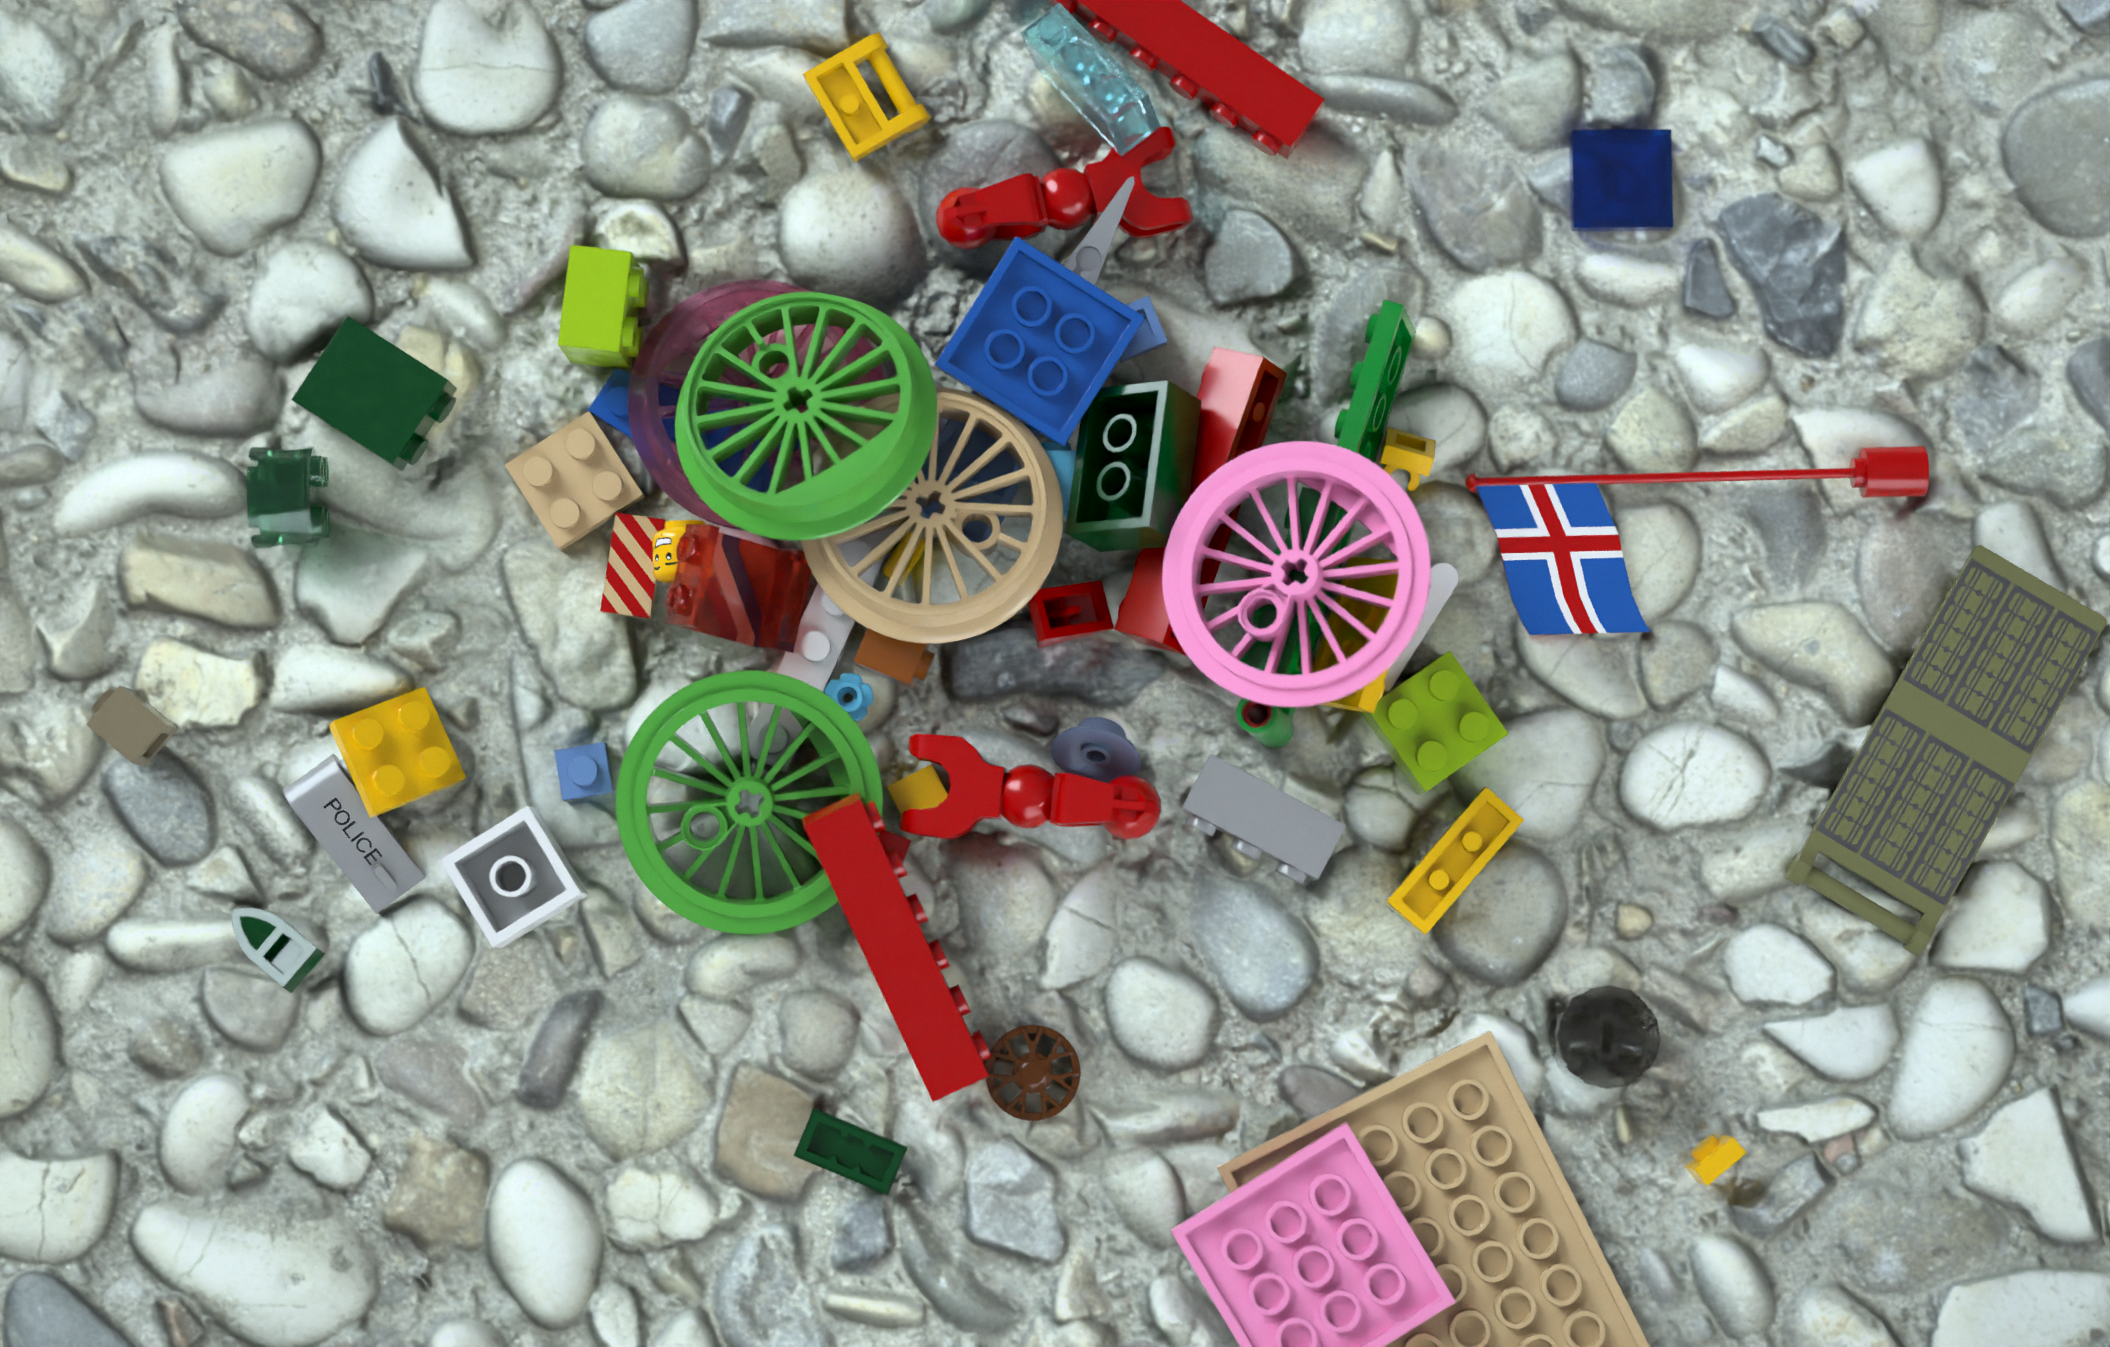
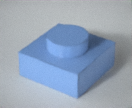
[1120,296,1168,363]
[554,742,615,801]

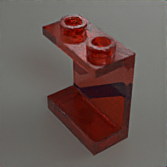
[664,524,811,653]

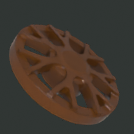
[986,1025,1081,1121]

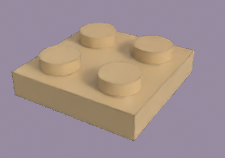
[505,411,645,551]

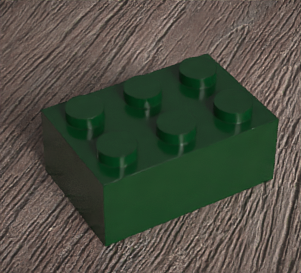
[1065,380,1202,552]

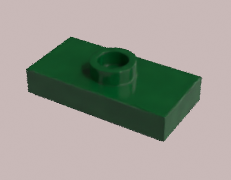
[794,1108,908,1195]

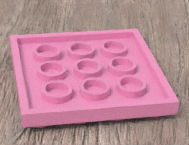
[1170,1122,1456,1347]

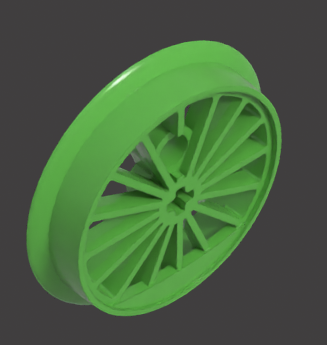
[675,292,937,540]
[616,671,883,934]

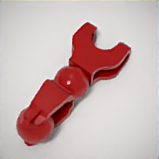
[936,126,1194,250]
[899,734,1162,840]

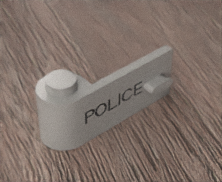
[283,754,426,914]

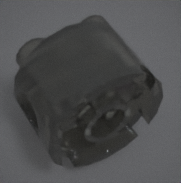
[1548,985,1660,1089]

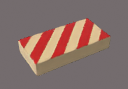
[600,512,667,620]

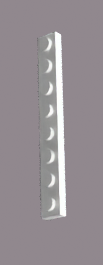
[740,418,951,773]

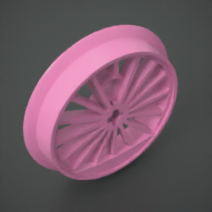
[1162,441,1431,707]

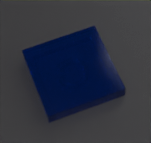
[1569,129,1673,231]

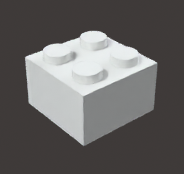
[440,806,589,948]

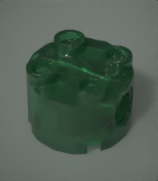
[247,446,330,549]

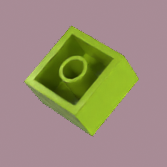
[558,245,650,370]
[1361,651,1509,795]

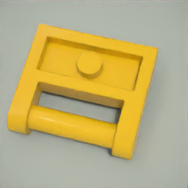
[803,32,931,163]

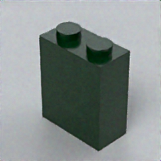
[291,316,457,472]

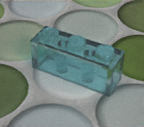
[1020,3,1160,157]

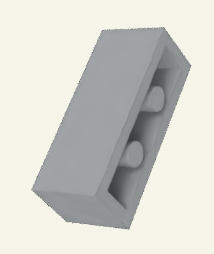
[1180,754,1346,884]

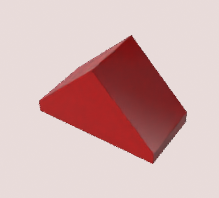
[1027,580,1114,648]

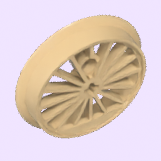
[801,387,1063,643]

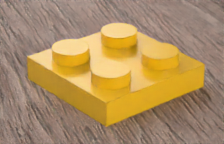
[329,686,466,818]

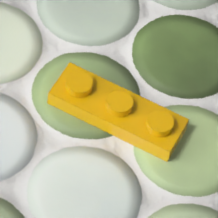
[1385,787,1524,935]

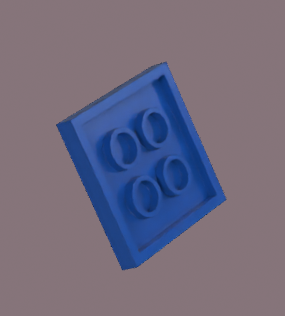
[934,236,1145,448]

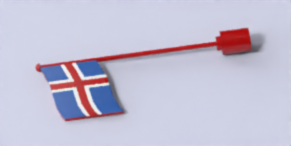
[1465,446,1929,635]

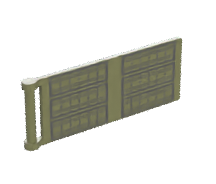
[1785,545,2107,956]

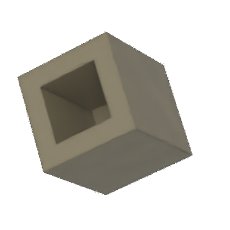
[86,685,178,767]

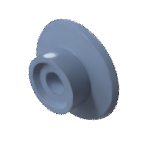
[1051,717,1141,783]

